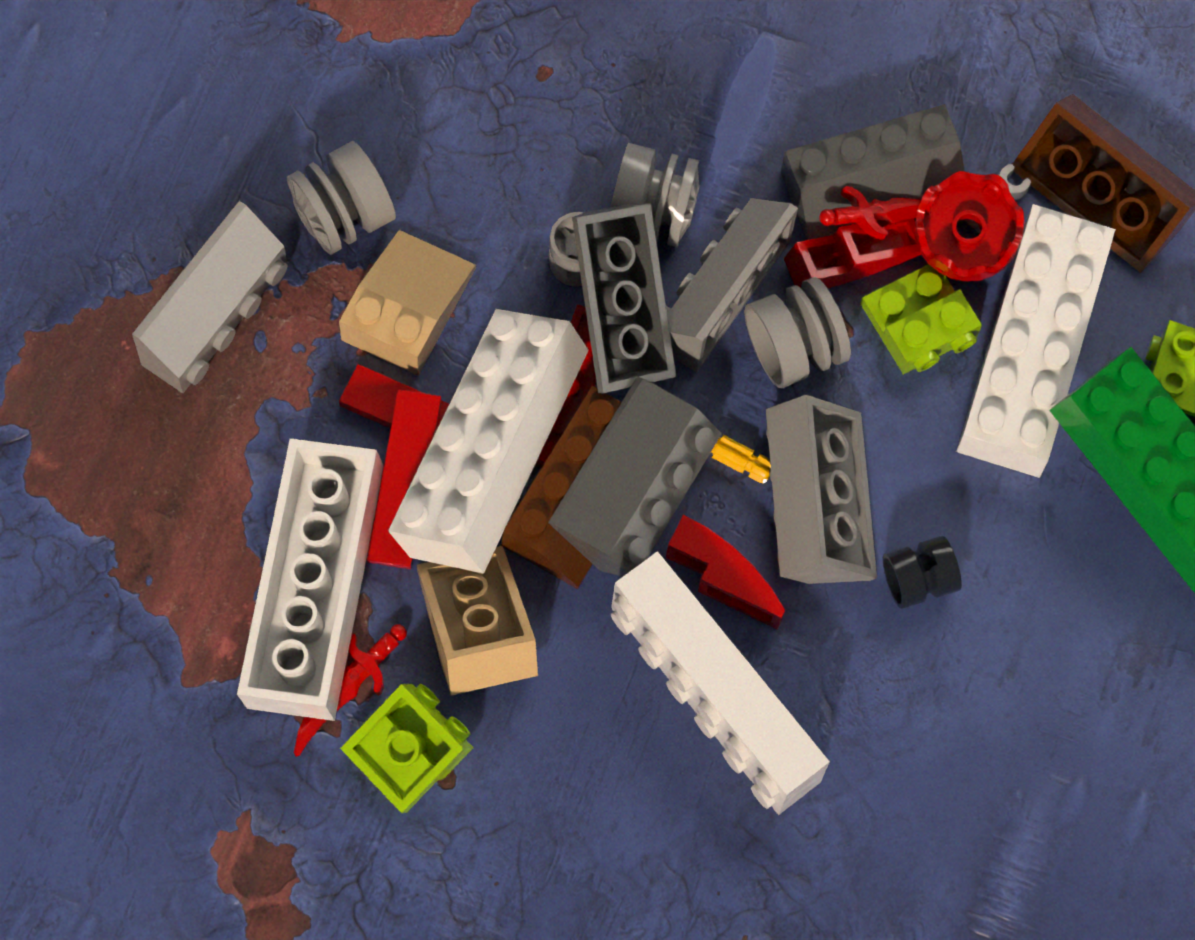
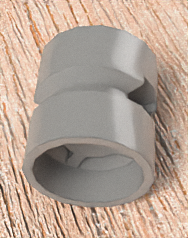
[549,212,582,287]

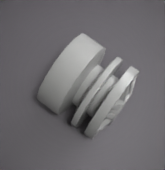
[287,141,396,255]
[611,143,700,248]
[744,277,851,388]

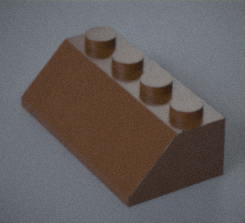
[1012,94,1195,273]
[502,386,622,589]

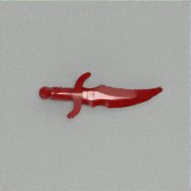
[819,186,921,240]
[294,624,407,757]

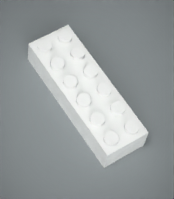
[956,204,1116,478]
[388,309,589,574]
[237,439,384,721]
[611,551,830,815]

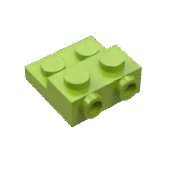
[860,264,982,375]
[340,684,474,813]

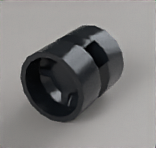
[882,536,962,609]

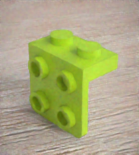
[1145,320,1195,417]

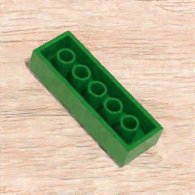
[1049,347,1195,593]

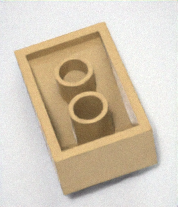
[339,230,476,376]
[417,546,538,696]

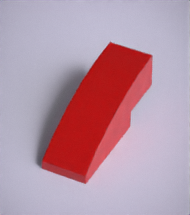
[783,219,922,289]
[666,514,785,630]

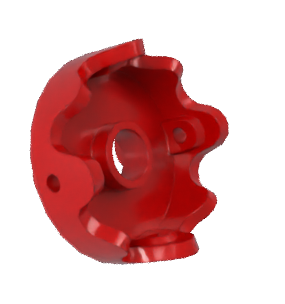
[914,171,1024,281]

